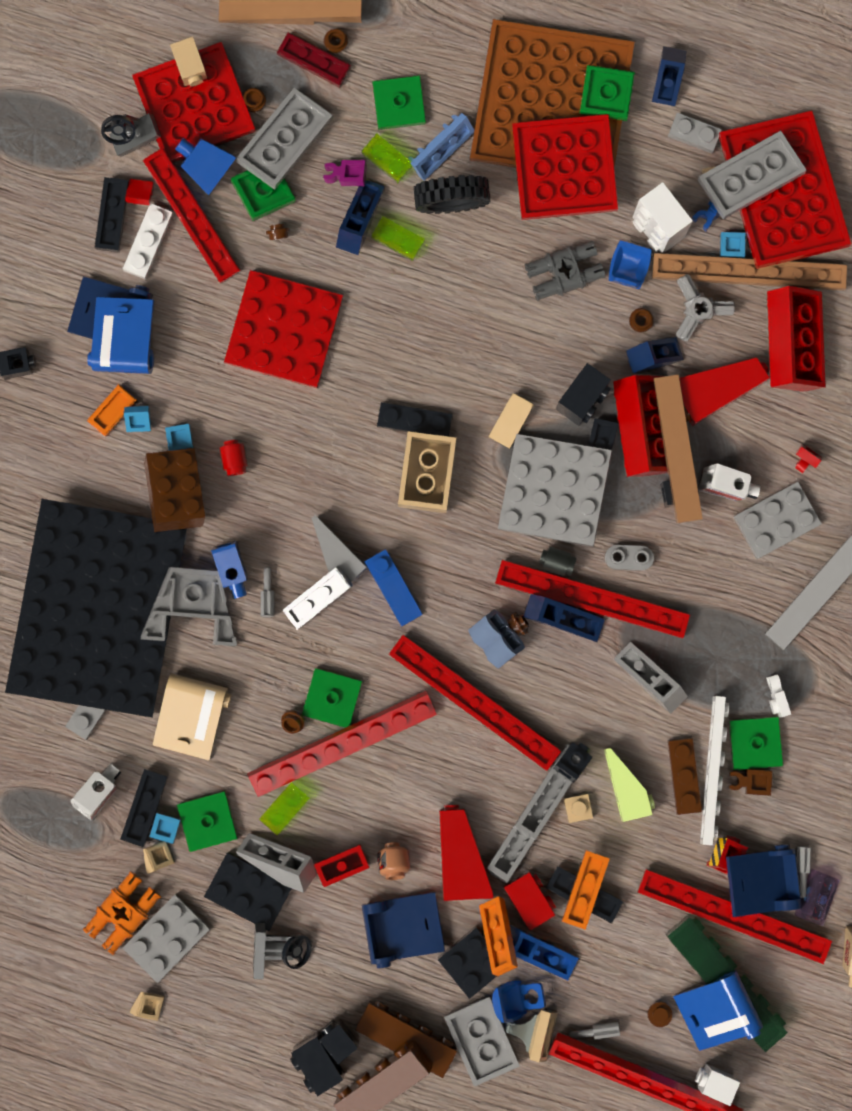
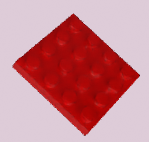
[132,42,256,163]
[512,114,618,220]
[224,270,343,389]

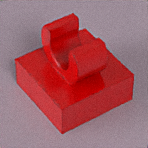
[795,443,822,473]

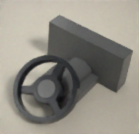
[101,113,161,157]
[253,923,312,979]

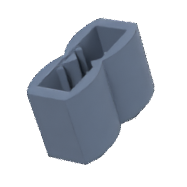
[468,609,525,669]

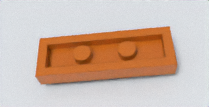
[562,850,610,930]
[479,896,518,976]

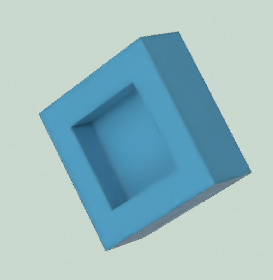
[720,232,745,259]
[124,406,151,432]
[165,424,194,451]
[150,813,181,844]

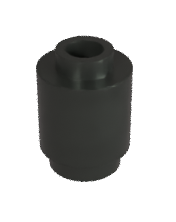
[539,546,577,576]

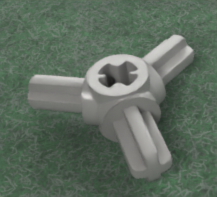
[676,274,735,342]

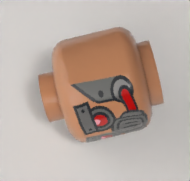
[377,842,410,880]

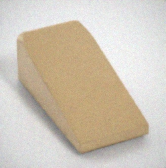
[489,393,534,449]

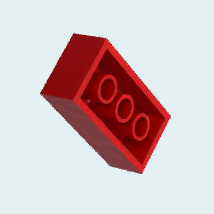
[767,286,826,392]

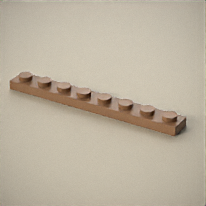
[652,253,847,291]

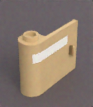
[153,673,232,760]

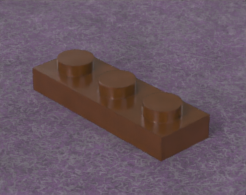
[667,738,702,815]

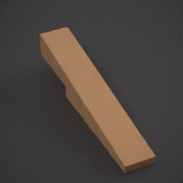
[219,0,362,25]
[654,375,703,523]

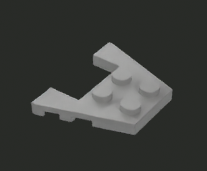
[141,567,237,646]

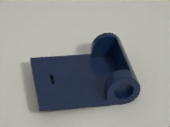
[67,277,153,339]
[726,844,802,917]
[361,892,445,969]

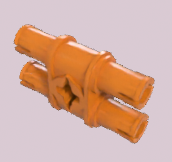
[83,871,162,955]

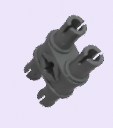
[524,241,606,301]

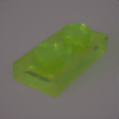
[361,133,413,184]
[371,216,425,261]
[259,782,310,835]

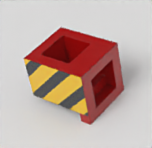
[706,835,748,875]

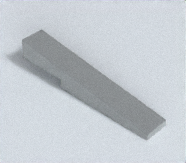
[765,534,852,650]
[485,744,580,884]

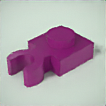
[323,160,367,186]

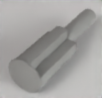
[260,567,275,618]
[796,846,812,898]
[569,1021,620,1039]

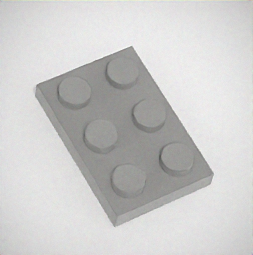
[733,482,822,559]
[122,894,211,983]
[444,996,520,1087]

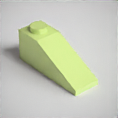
[604,748,655,822]

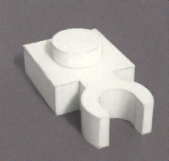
[766,674,791,718]

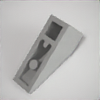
[312,515,367,583]
[614,642,688,714]
[236,833,316,893]

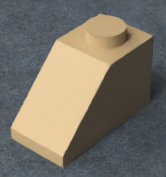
[170,37,207,86]

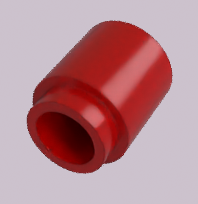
[220,439,248,476]

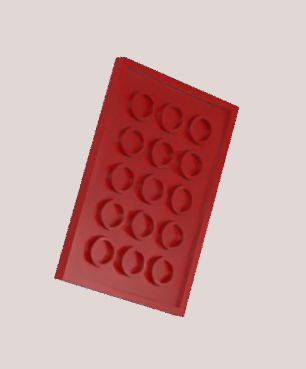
[719,111,851,269]

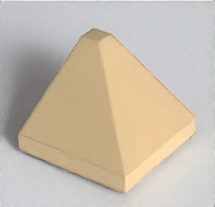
[143,841,174,874]
[130,992,164,1021]

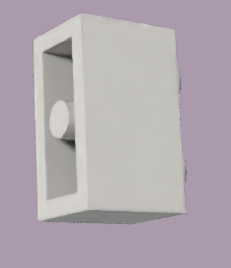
[695,1064,740,1106]

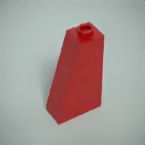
[679,358,770,427]
[439,805,493,901]

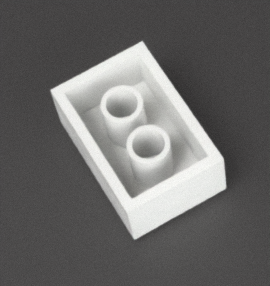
[632,182,693,254]

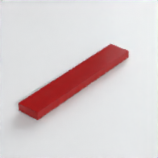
[143,147,240,284]

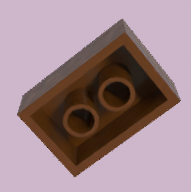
[144,448,205,532]

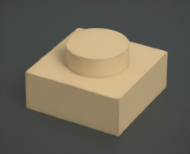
[564,794,593,823]

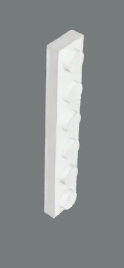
[700,696,729,846]

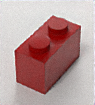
[314,844,370,888]
[503,871,556,931]

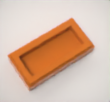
[87,384,137,437]

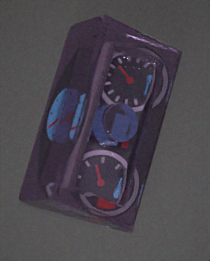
[795,869,840,926]

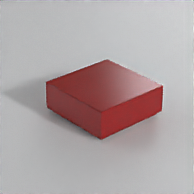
[125,179,154,206]

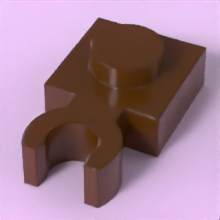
[728,769,772,796]

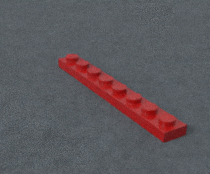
[495,560,690,639]
[388,635,561,771]
[247,691,437,797]
[637,869,832,964]
[548,1032,744,1111]

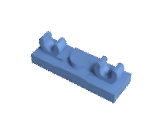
[408,113,474,181]

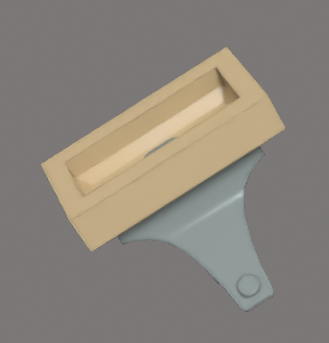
[505,1010,558,1062]

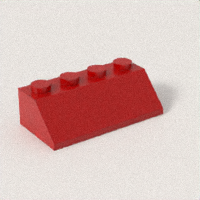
[613,375,668,477]

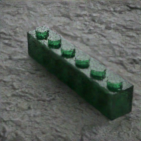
[665,916,788,1052]

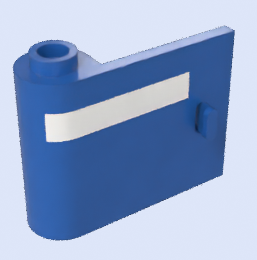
[87,297,154,374]
[673,971,764,1051]

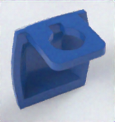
[608,240,652,290]
[492,981,546,1023]

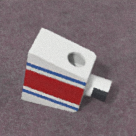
[698,464,760,501]
[71,764,121,821]

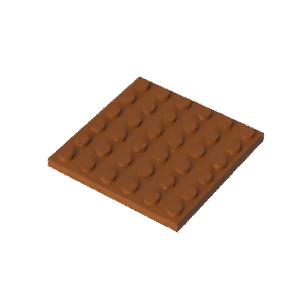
[470,19,635,168]

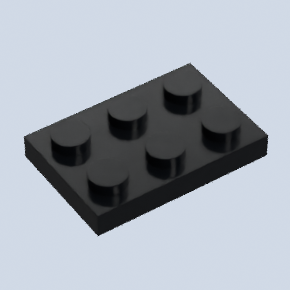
[204,852,292,931]

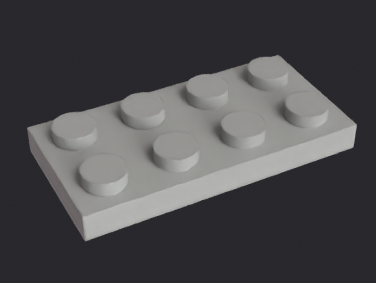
[236,88,333,190]
[698,131,807,220]

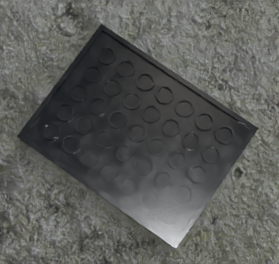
[5,499,187,718]

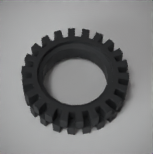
[414,175,491,214]

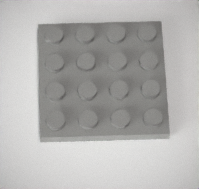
[498,434,612,547]

